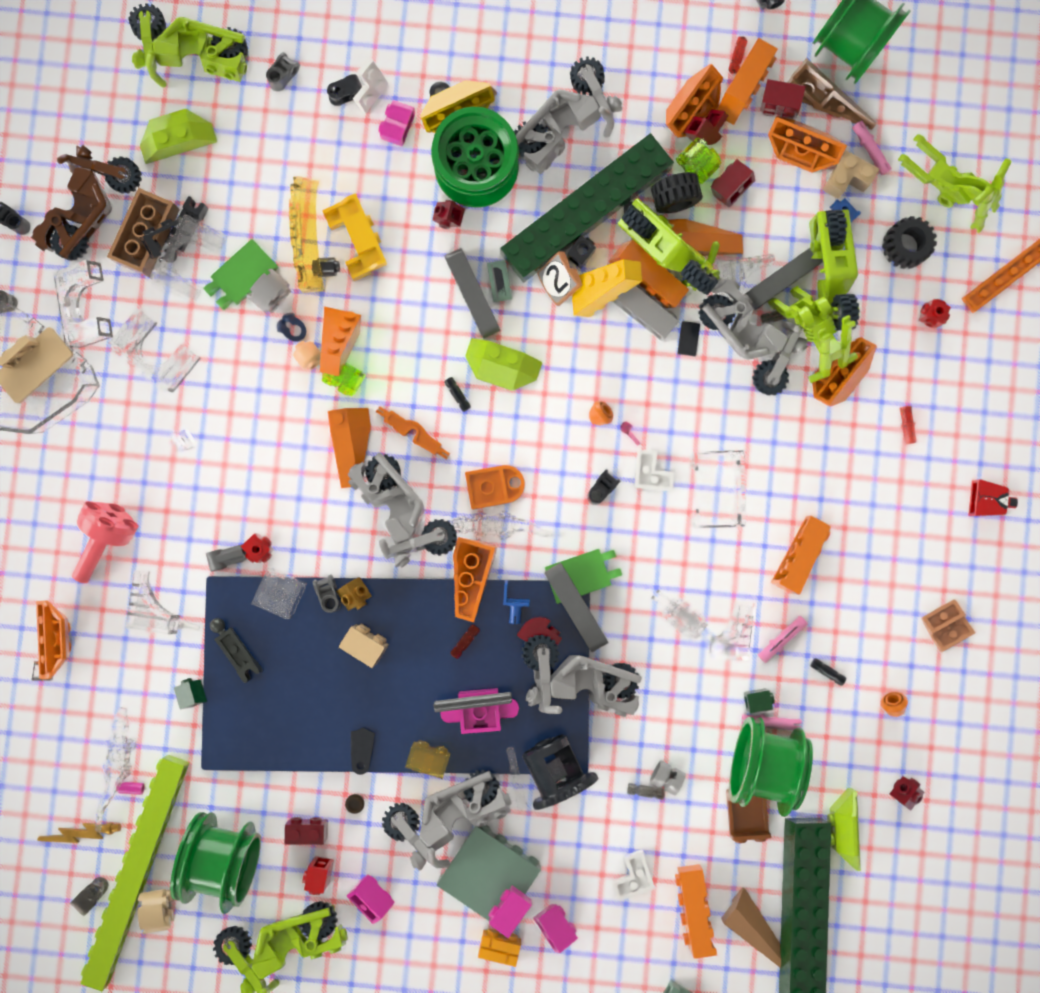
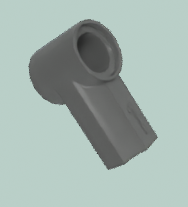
[205,544,247,572]

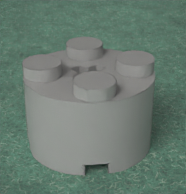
[246,268,291,313]

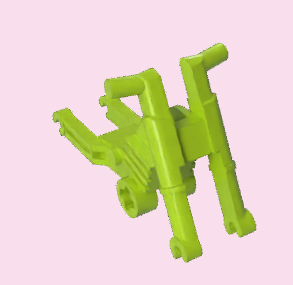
[898,134,1012,233]
[768,286,858,383]

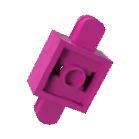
[441,688,519,734]

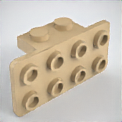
[0,327,73,404]

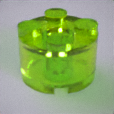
[675,138,721,184]
[321,362,366,397]

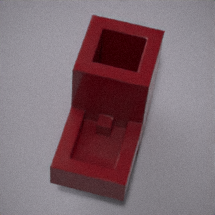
[684,109,729,145]
[517,616,562,645]

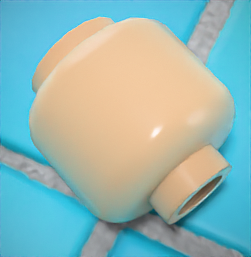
[293,341,321,370]

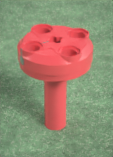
[72,501,139,583]

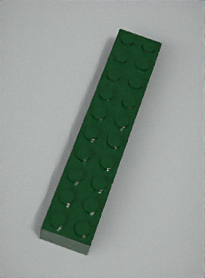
[500,133,674,283]
[779,818,832,993]

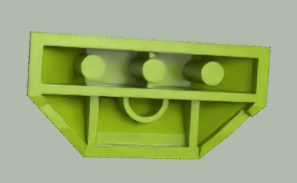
[140,108,218,164]
[465,338,543,391]
[827,788,861,871]

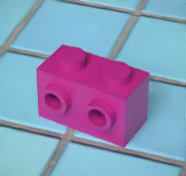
[346,874,395,924]
[488,885,532,938]
[533,904,579,953]

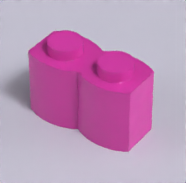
[378,100,416,147]

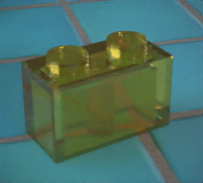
[405,740,451,779]

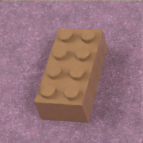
[107,187,180,277]

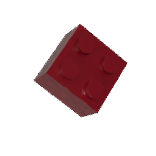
[760,79,806,119]

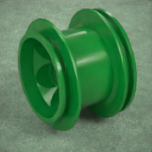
[812,0,911,84]
[431,107,519,208]
[729,717,813,817]
[170,812,261,914]

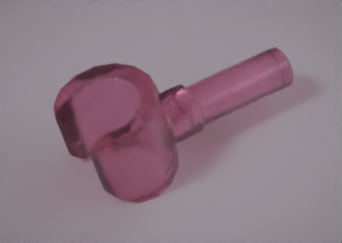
[620,421,641,446]

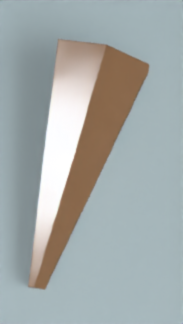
[788,58,876,130]
[721,887,781,968]

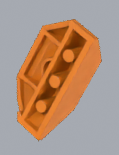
[666,64,723,138]
[768,116,847,173]
[812,337,877,407]
[36,600,71,679]

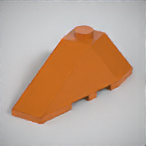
[668,219,743,256]
[327,408,371,488]
[453,537,498,622]

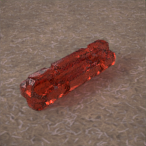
[728,36,748,74]
[450,624,480,659]

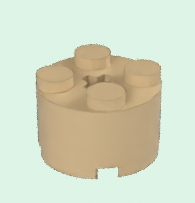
[138,889,175,934]

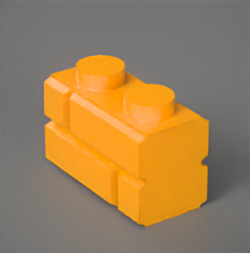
[477,928,521,967]

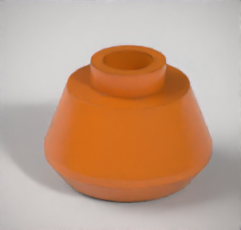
[589,401,614,426]
[880,691,908,717]

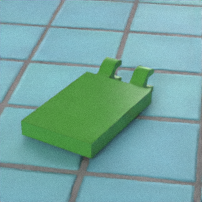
[203,239,279,310]
[544,548,623,604]

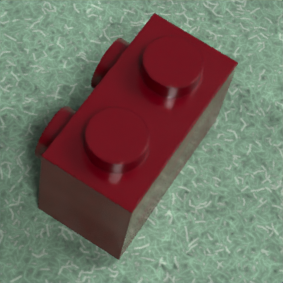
[710,159,756,208]
[284,817,328,845]

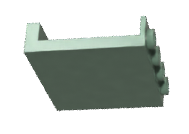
[436,824,541,921]

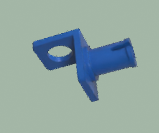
[503,580,530,624]

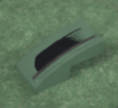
[487,260,512,302]

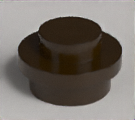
[345,794,365,814]

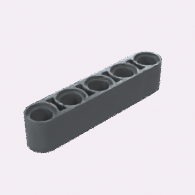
[444,248,501,339]
[745,248,823,310]
[544,562,609,653]

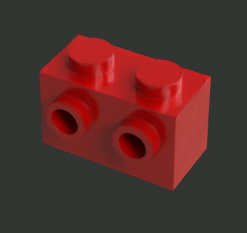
[302,856,334,895]

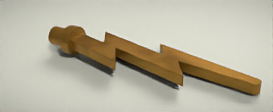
[37,822,121,843]

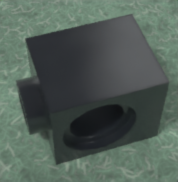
[567,235,596,269]

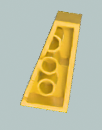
[572,259,642,317]

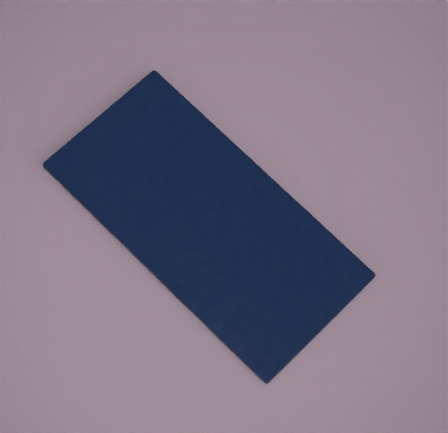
[201,576,590,774]

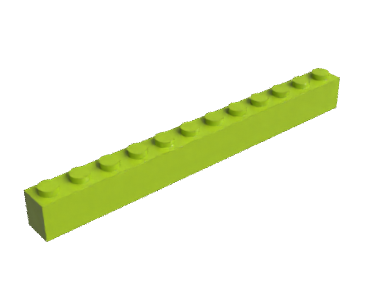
[80,755,190,992]

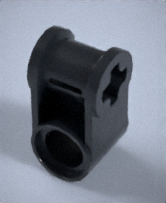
[327,74,362,106]
[0,201,31,235]
[587,469,621,505]

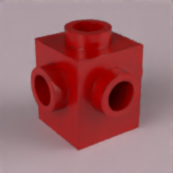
[918,299,951,329]
[240,533,274,563]

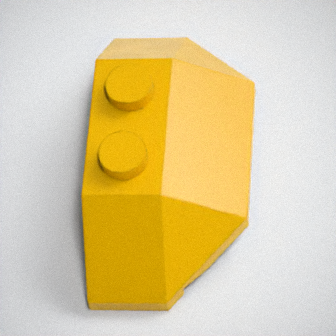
[420,80,495,133]

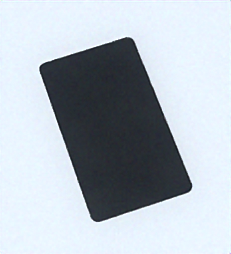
[677,321,700,357]

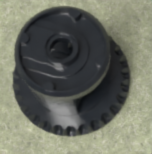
[522,734,599,810]

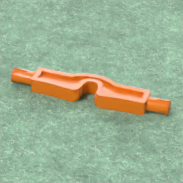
[376,406,451,460]

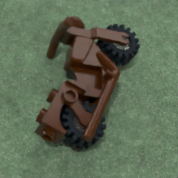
[31,144,142,261]

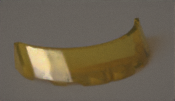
[289,175,325,293]

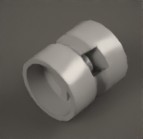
[650,760,686,796]

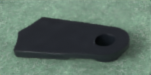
[351,727,375,775]

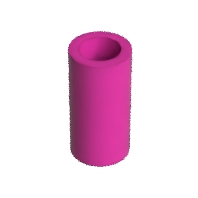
[118,782,145,795]

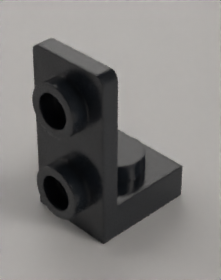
[140,218,179,259]

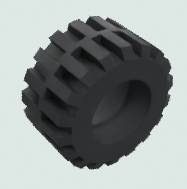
[651,172,703,214]
[882,216,937,269]

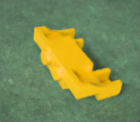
[322,193,388,282]

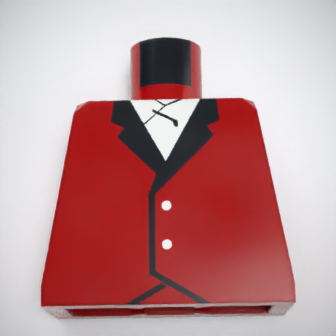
[968,479,1018,517]

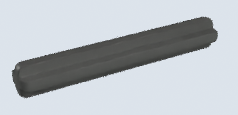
[434,692,512,712]

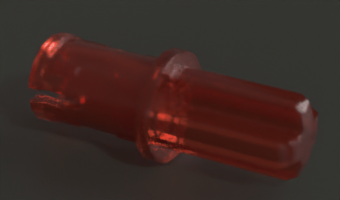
[899,406,917,445]

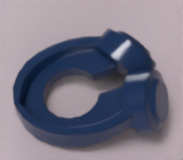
[276,312,307,342]

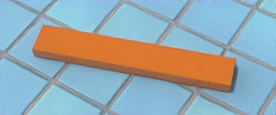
[961,238,1040,313]

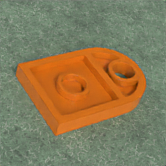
[465,465,525,510]

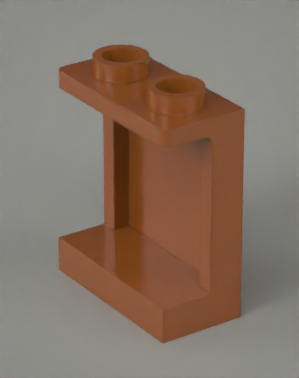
[726,789,772,843]

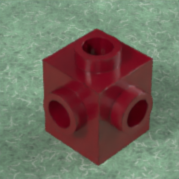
[432,200,465,229]
[889,776,925,811]

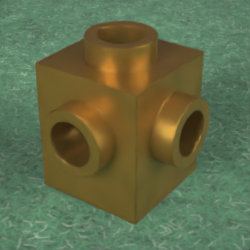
[336,577,372,611]

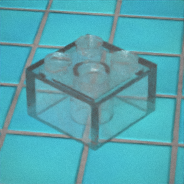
[251,568,307,619]

